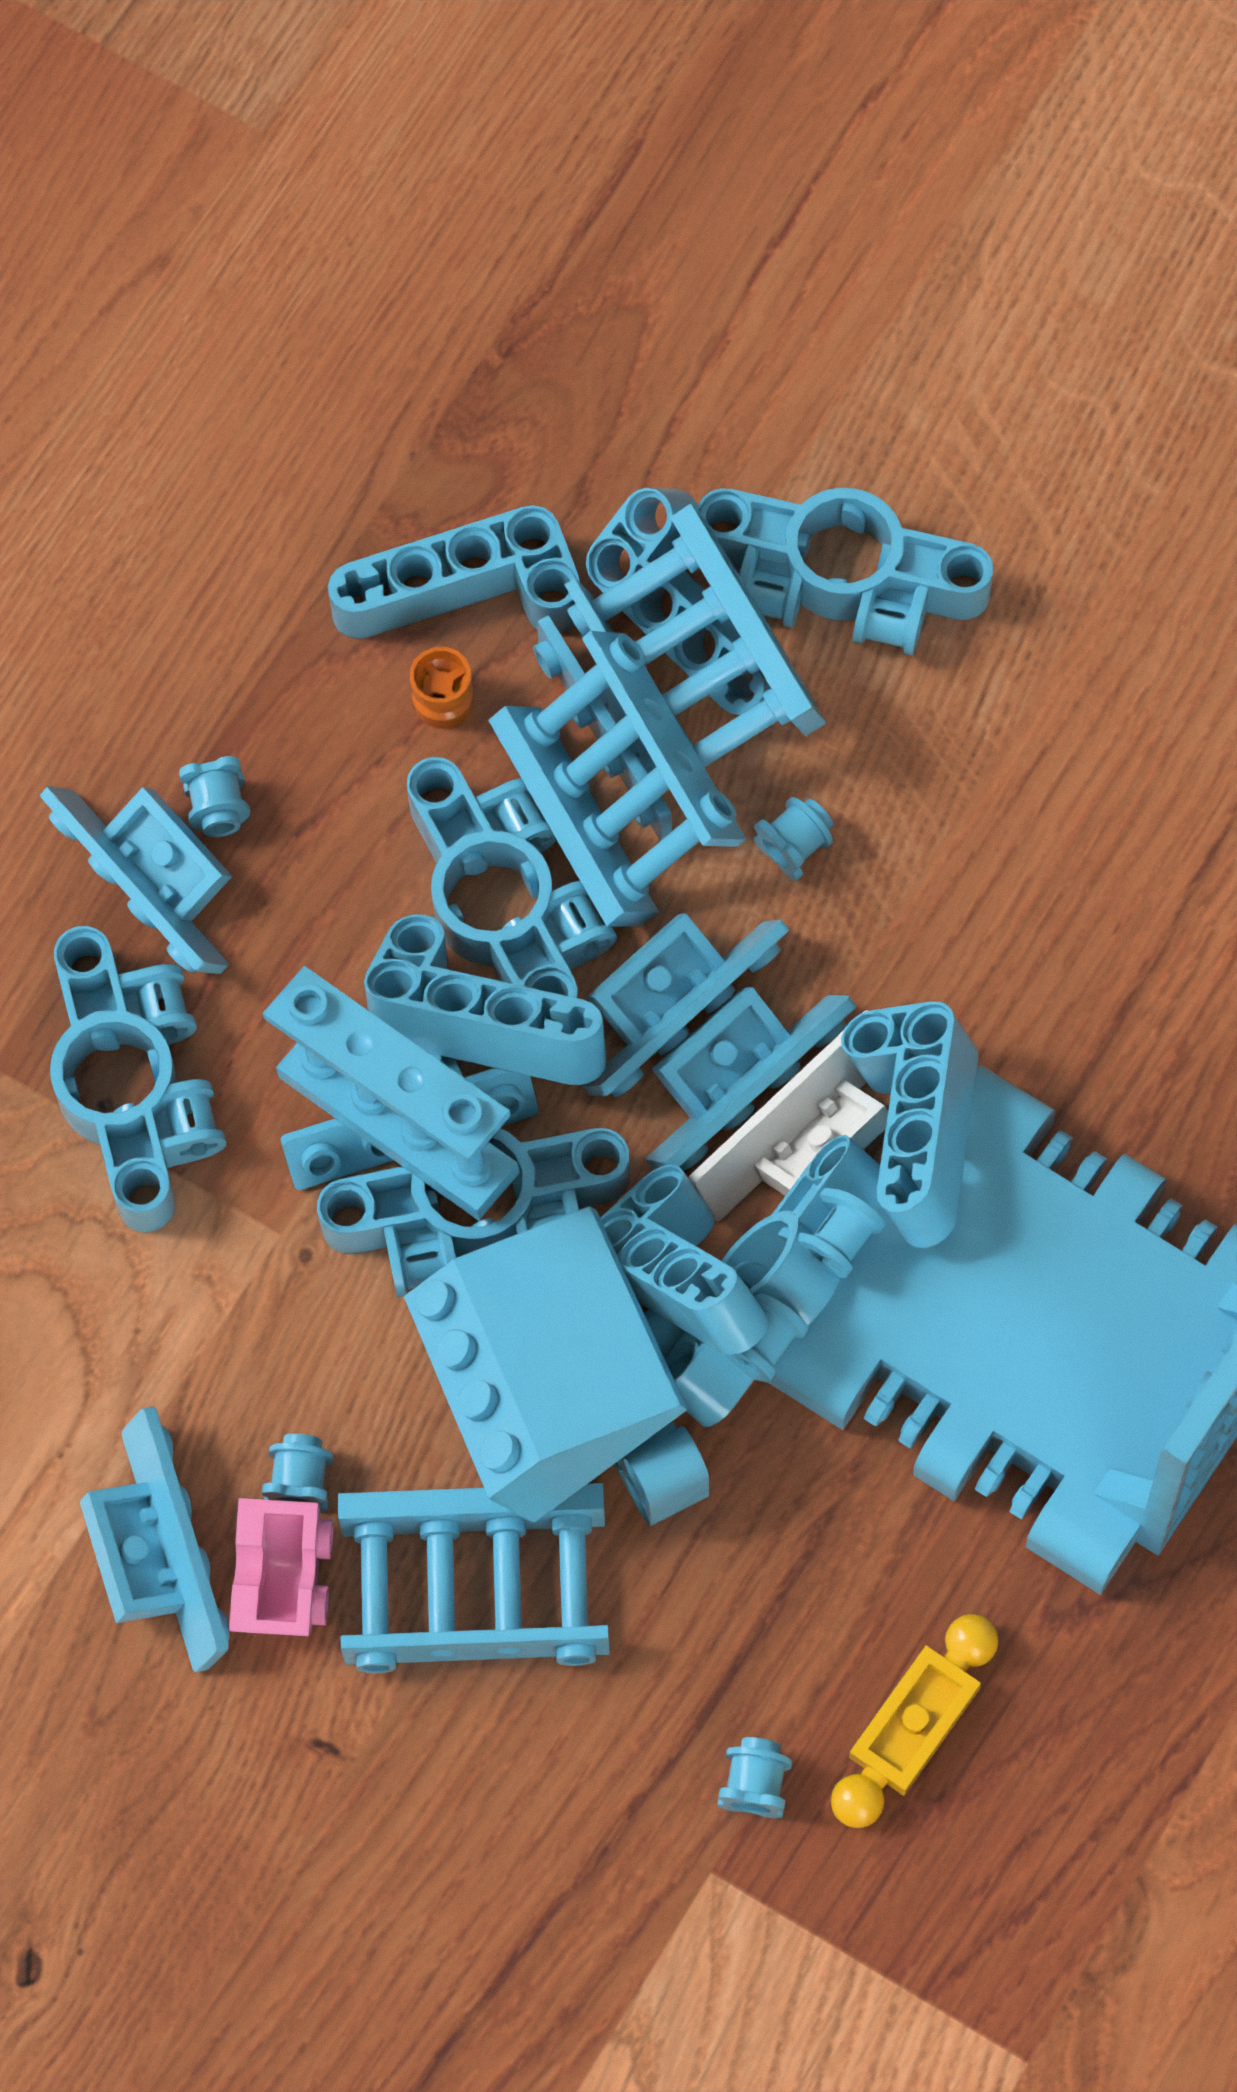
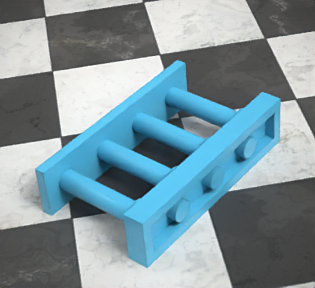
[564,504,827,768]
[488,631,746,927]
[262,966,519,1221]
[338,1483,610,1673]

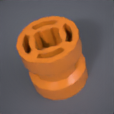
[410,647,474,728]

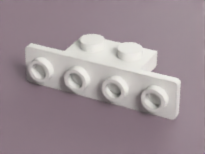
[689,1010,888,1221]

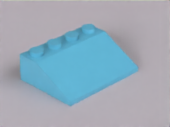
[404,1206,688,1523]

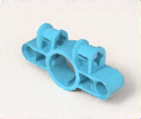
[698,488,993,656]
[407,757,617,998]
[50,926,227,1233]
[317,1128,630,1299]
[665,1135,885,1427]

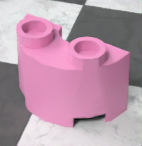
[229,1498,334,1636]

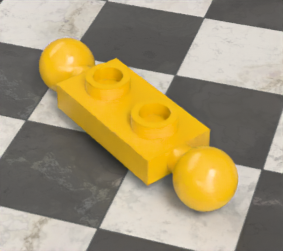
[831,1614,998,1828]

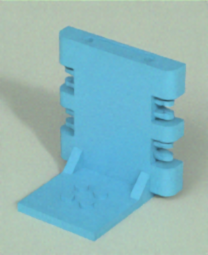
[769,1065,1237,1595]

